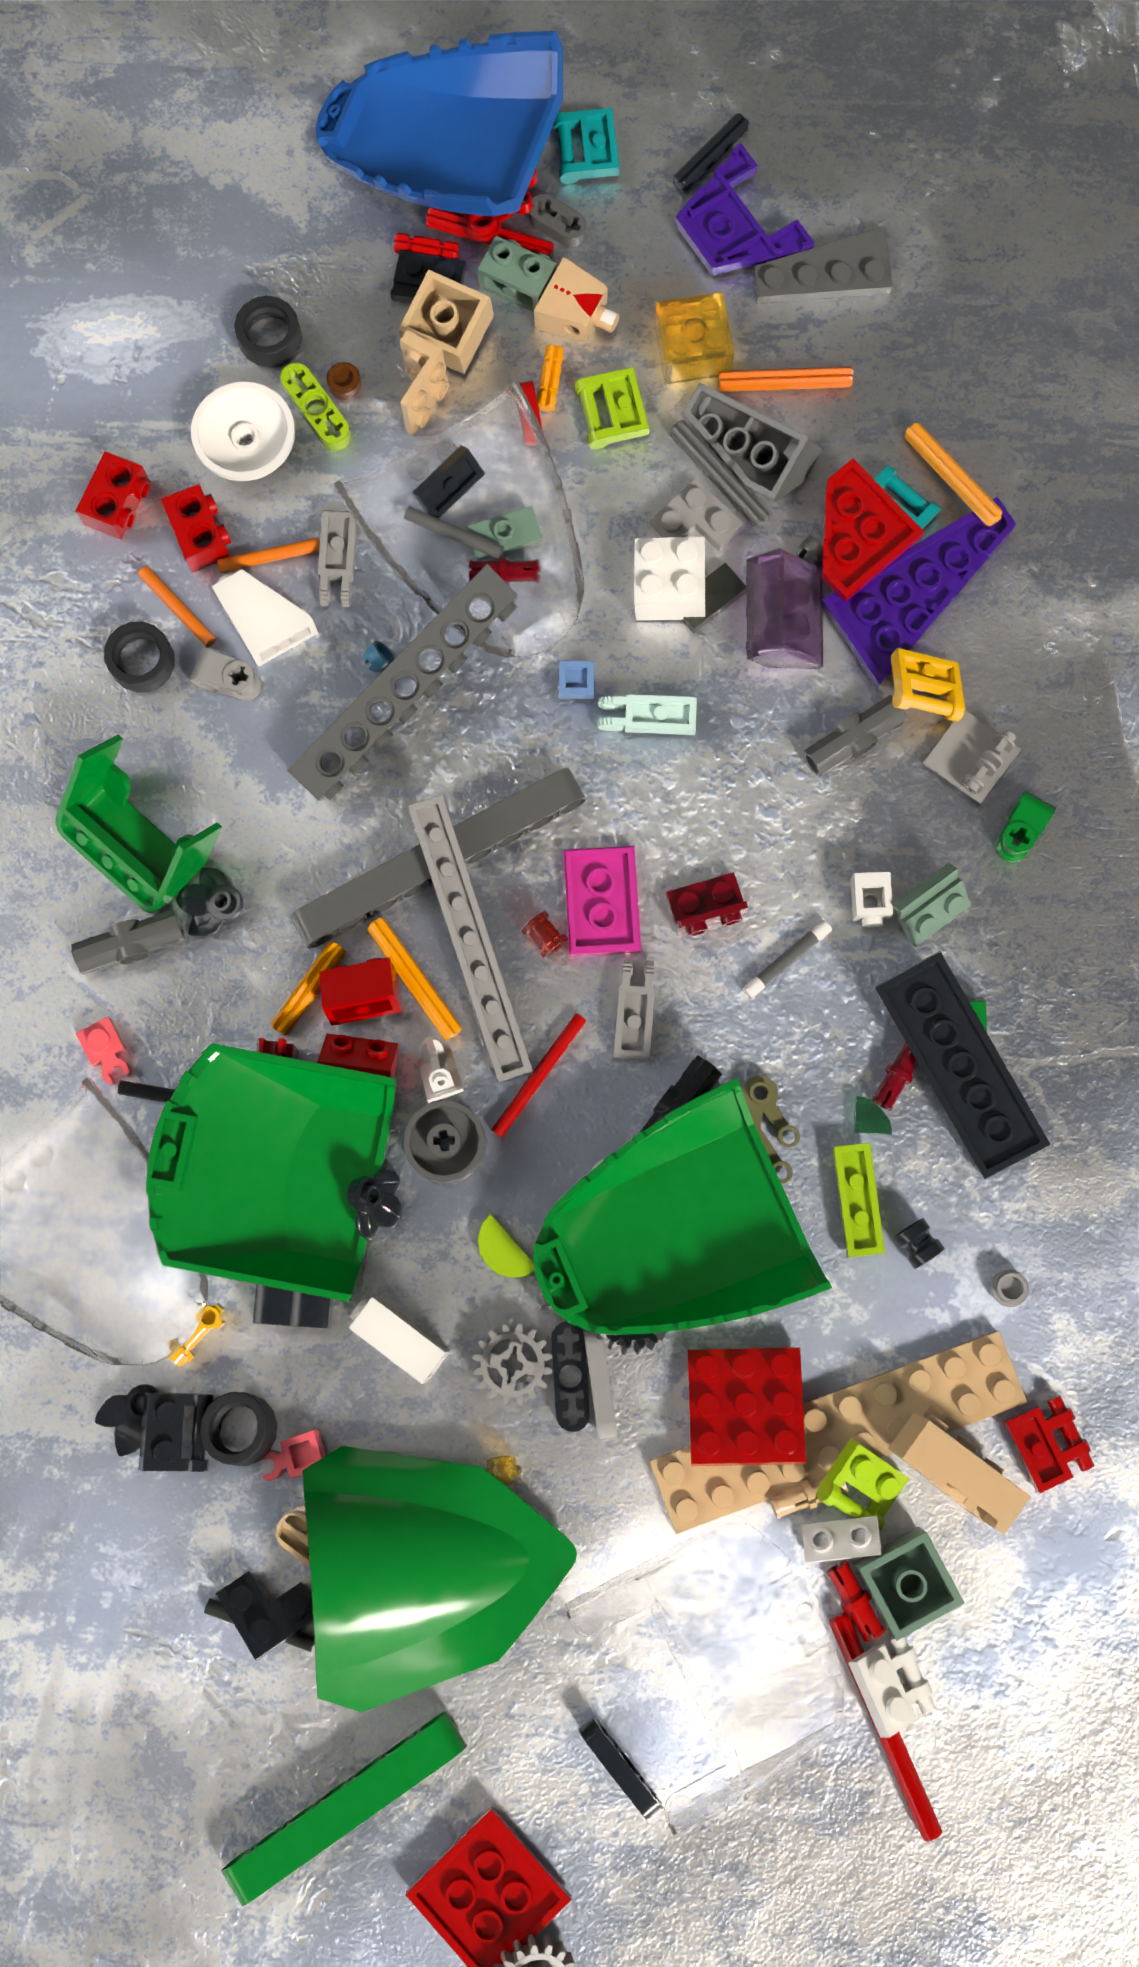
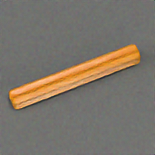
[905,422,1002,526]
[367,917,462,1040]

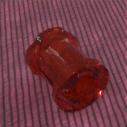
[521,911,569,959]

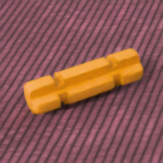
[537,345,563,412]

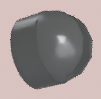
[797,535,823,567]

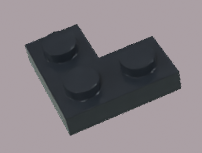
[216,1571,313,1661]

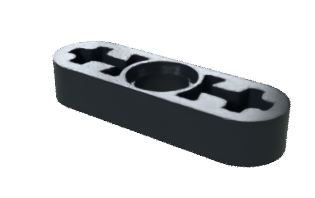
[551,1321,590,1432]
[578,1716,665,1822]

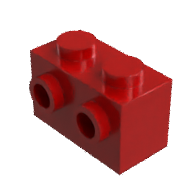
[319,957,402,1026]
[317,1033,399,1078]

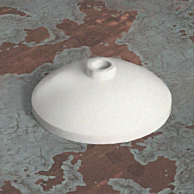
[191,382,295,481]

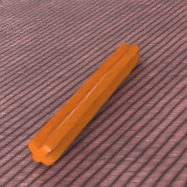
[718,366,853,392]

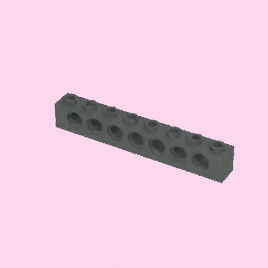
[287,564,518,801]

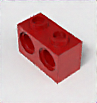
[75,451,150,540]
[161,484,232,573]

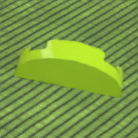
[478,1214,535,1278]

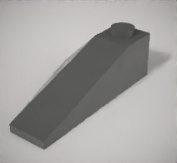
[683,382,822,502]

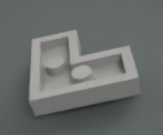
[647,478,744,552]

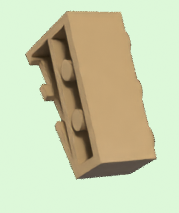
[888,1412,1031,1535]

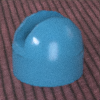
[363,641,394,672]

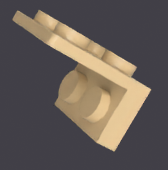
[400,330,449,436]

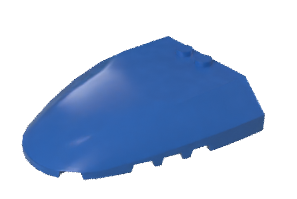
[316,31,563,216]

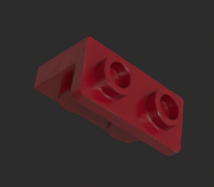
[665,872,749,937]

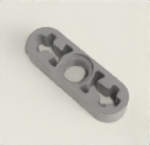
[583,1329,617,1439]

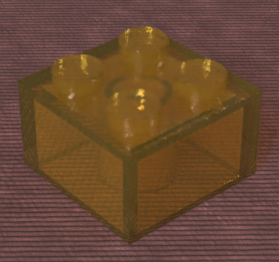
[654,292,734,385]

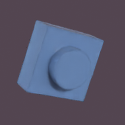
[559,660,594,699]

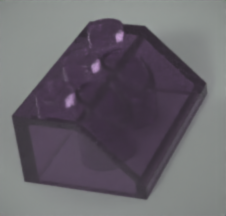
[745,548,823,669]

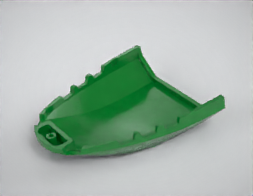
[533,1078,832,1335]

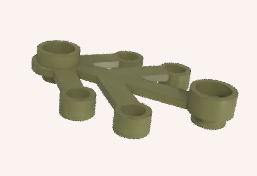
[742,1075,800,1184]

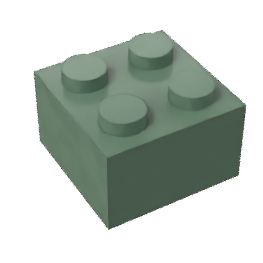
[853,1527,965,1641]

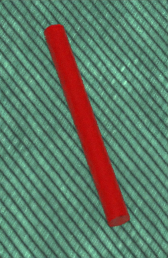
[491,1013,587,1138]

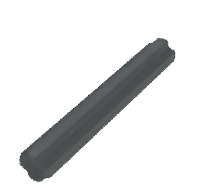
[670,420,770,529]

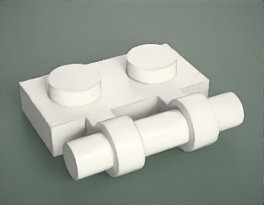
[848,1637,936,1738]

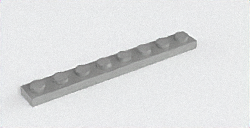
[408,795,533,1082]

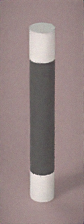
[742,920,832,999]

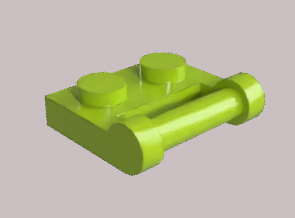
[574,367,649,450]
[816,1438,909,1532]

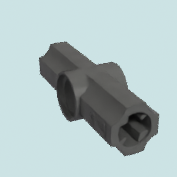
[803,695,908,778]
[71,909,186,975]

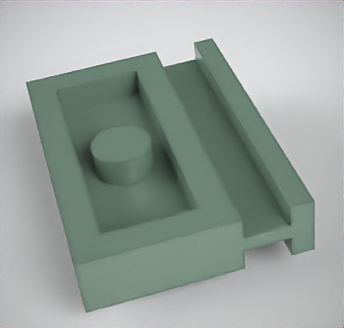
[892,863,972,947]

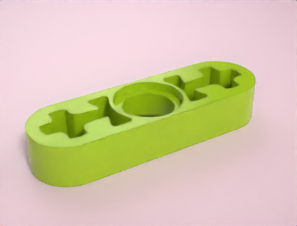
[280,363,351,451]

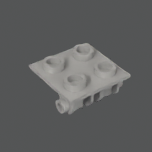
[923,710,1021,804]

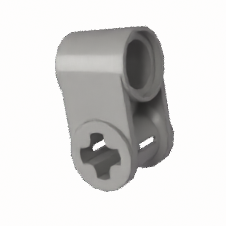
[189,647,262,702]

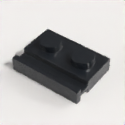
[390,250,466,304]

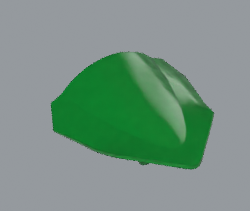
[302,1446,577,1712]

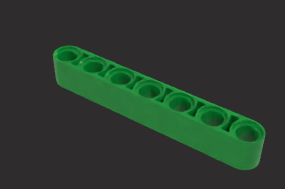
[221,1711,467,1906]

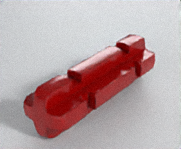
[393,232,459,260]

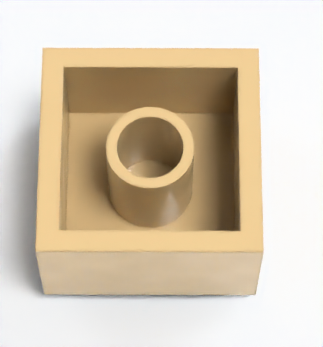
[398,270,494,374]

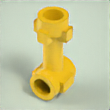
[165,1303,226,1367]

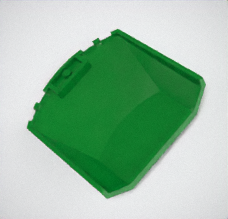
[146,1043,397,1302]

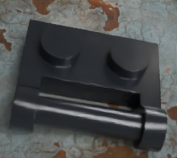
[138,1392,214,1472]

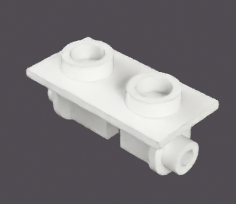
[417,1037,464,1103]
[802,1516,884,1564]

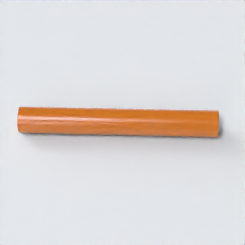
[217,537,320,573]
[138,566,216,648]

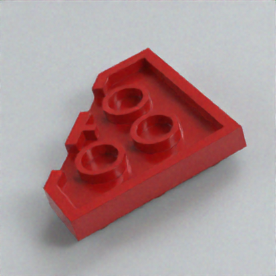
[821,458,924,602]

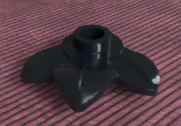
[176,868,244,937]
[347,1170,402,1241]
[95,1384,161,1457]

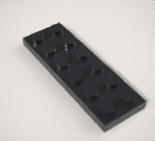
[875,951,1051,1179]

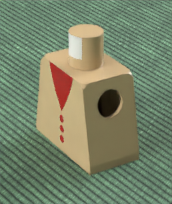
[534,257,620,342]

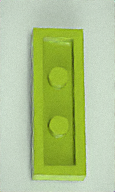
[832,1143,885,1258]

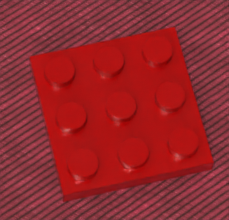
[688,1347,806,1466]
[405,1806,572,1967]

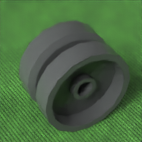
[403,1100,487,1185]

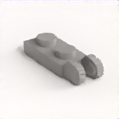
[318,510,358,607]
[613,959,655,1061]

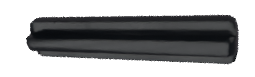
[673,113,749,192]

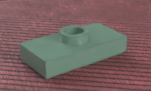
[466,505,543,561]

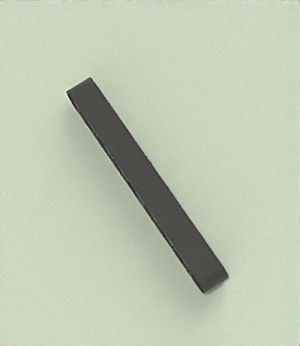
[290,768,586,949]

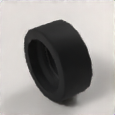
[234,295,302,367]
[104,621,175,693]
[200,1392,277,1466]

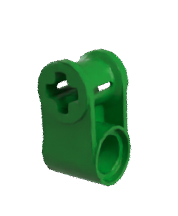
[996,791,1056,863]

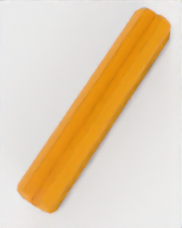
[271,941,346,1036]

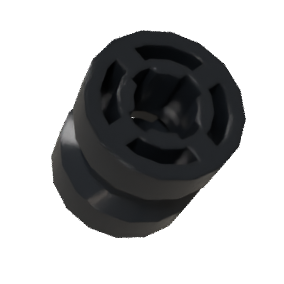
[893,1218,945,1269]

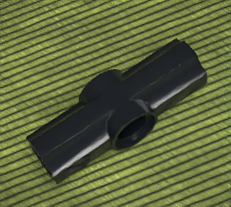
[640,1055,722,1132]

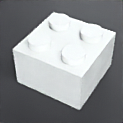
[634,537,705,621]

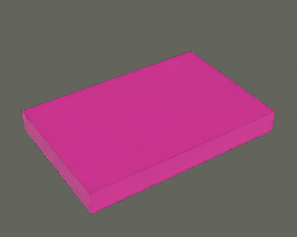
[563,846,641,957]

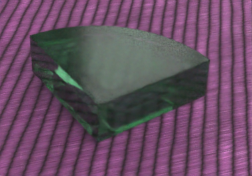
[854,1096,892,1135]

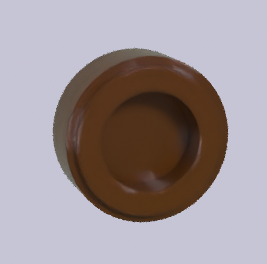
[326,362,362,399]

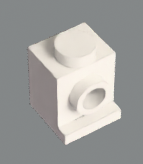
[849,872,893,928]

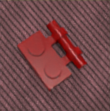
[1003,1395,1095,1493]

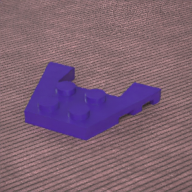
[675,143,814,276]

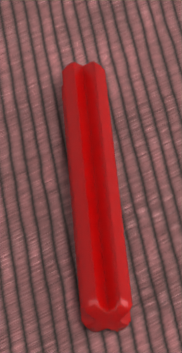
[426,207,554,258]

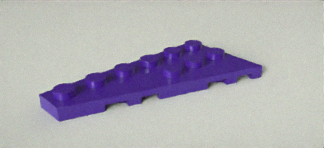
[821,497,1016,689]

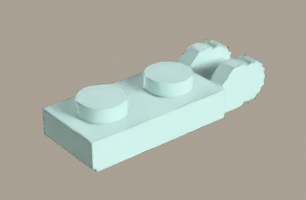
[597,694,697,735]

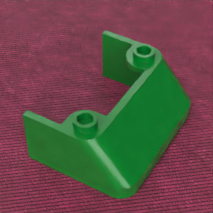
[55,734,222,913]

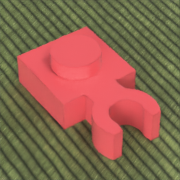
[76,1017,132,1086]
[260,1429,326,1481]

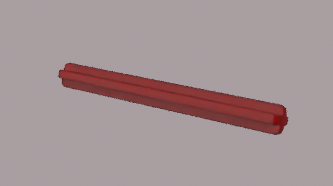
[829,1612,942,1842]

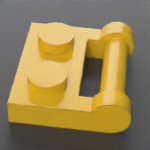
[891,648,965,722]

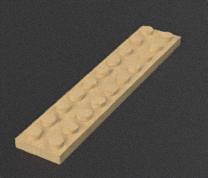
[649,1331,1028,1535]

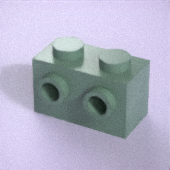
[477,236,557,312]

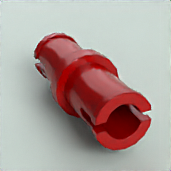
[826,1560,885,1642]

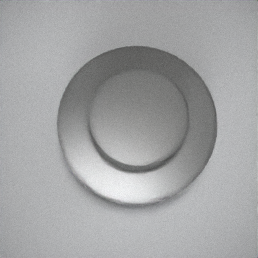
[990,1269,1029,1307]

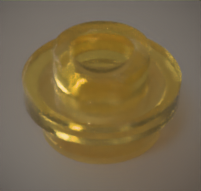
[485,1456,522,1485]

